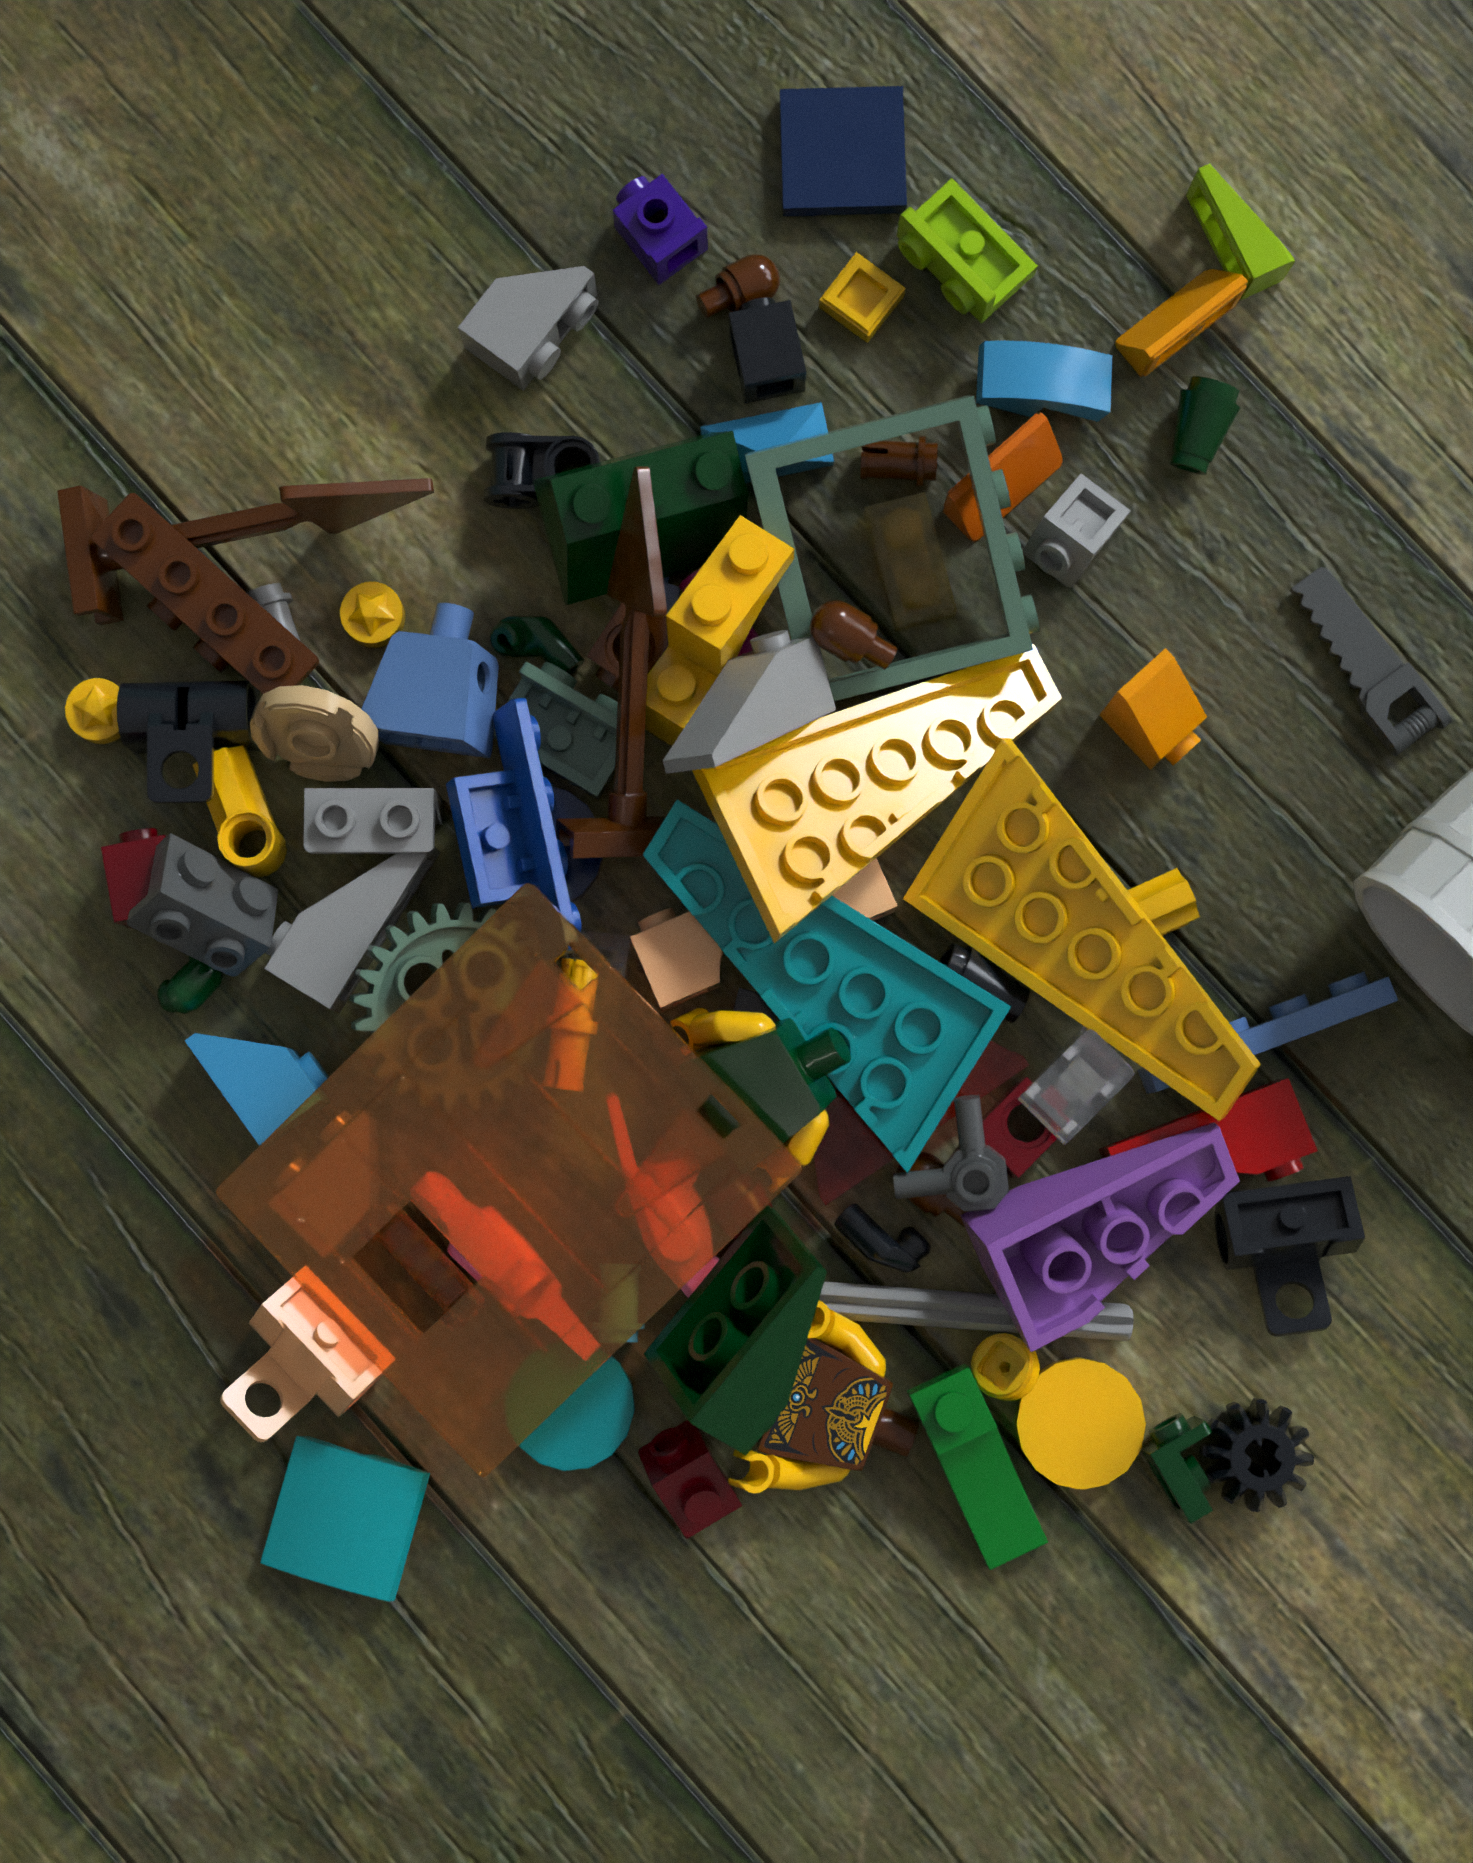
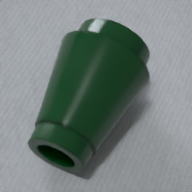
[1170,376,1241,475]

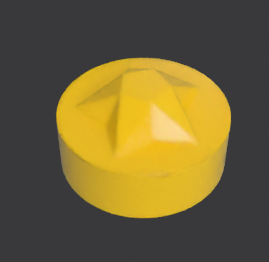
[340,582,405,648]
[65,678,120,744]
[971,1333,1040,1401]

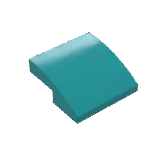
[260,1436,430,1602]

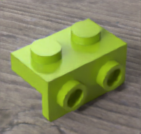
[896,178,1038,324]

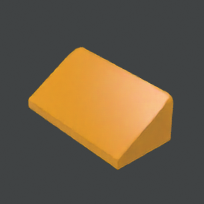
[1115,269,1248,377]

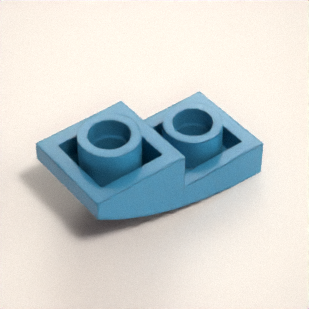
[976,341,1112,422]

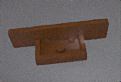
[91,493,319,694]

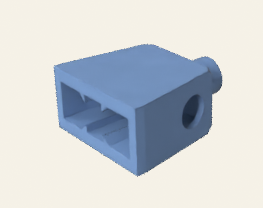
[361,603,499,758]

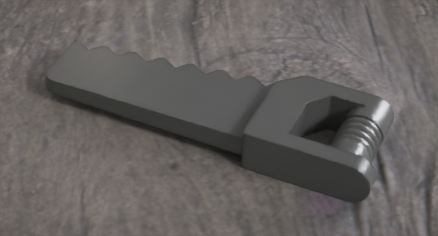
[1290,567,1452,756]

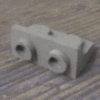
[304,788,443,854]

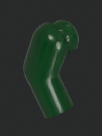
[490,616,585,675]
[157,956,223,1014]

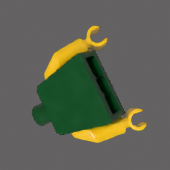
[670,1008,851,1193]

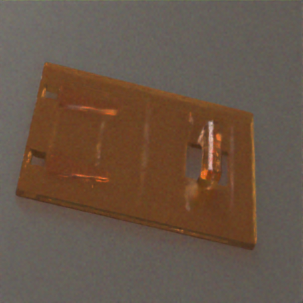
[216,883,803,1477]

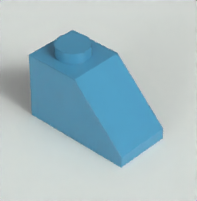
[185,1033,333,1147]

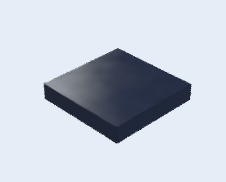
[779,86,907,217]

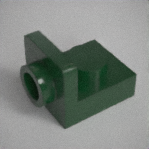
[1140,1413,1213,1524]

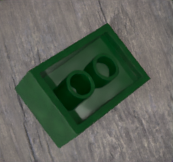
[643,1203,827,1456]

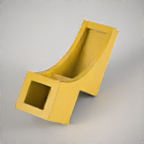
[645,515,794,746]

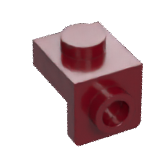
[638,1420,742,1539]

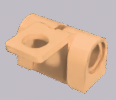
[220,1264,397,1442]

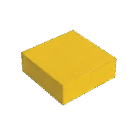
[818,252,906,343]

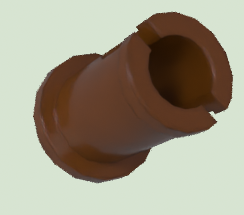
[860,436,938,487]

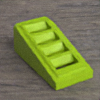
[1186,163,1295,300]

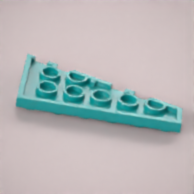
[643,800,1011,1173]

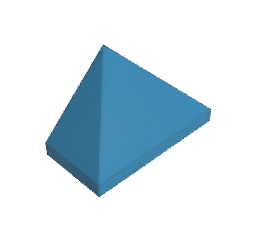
[700,402,834,483]

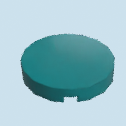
[506,1340,635,1471]

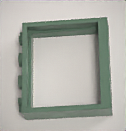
[745,395,1040,701]

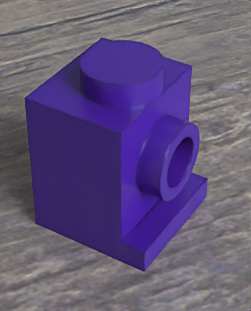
[612,173,708,285]

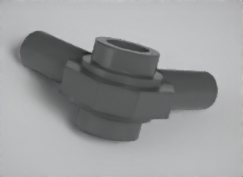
[893,1095,1009,1212]

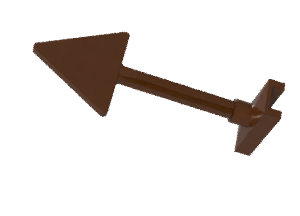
[556,466,667,858]
[57,478,434,625]

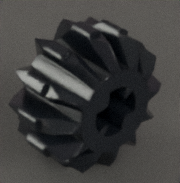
[1199,1398,1314,1512]

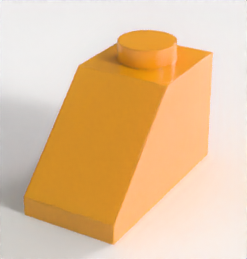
[1099,648,1207,770]

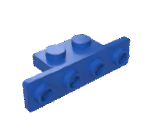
[446,698,581,961]

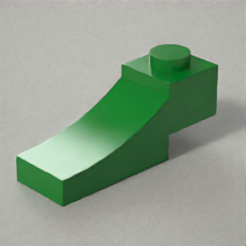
[906,1363,1048,1570]

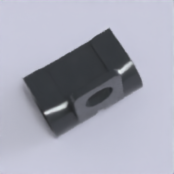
[117,680,260,804]
[1214,1176,1365,1337]

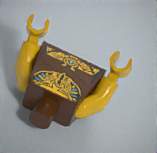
[728,1300,920,1494]

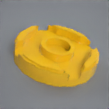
[1014,1357,1146,1490]

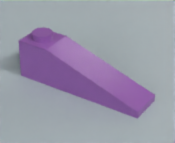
[960,1123,1240,1352]

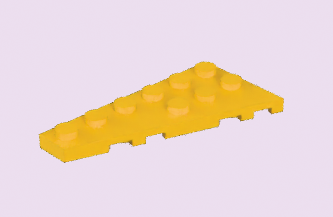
[692,644,1062,944]

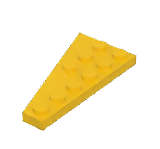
[903,738,1261,1121]

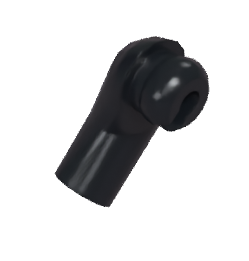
[834,1203,931,1273]

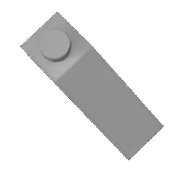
[663,630,836,774]
[264,847,440,1013]

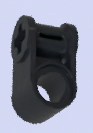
[484,432,601,509]

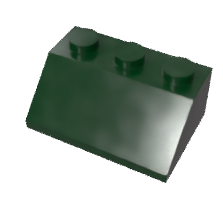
[533,431,748,605]

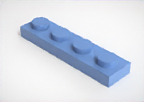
[1138,971,1398,1094]

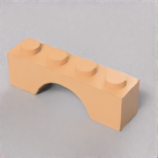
[630,858,897,1012]

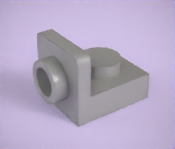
[1023,474,1131,588]

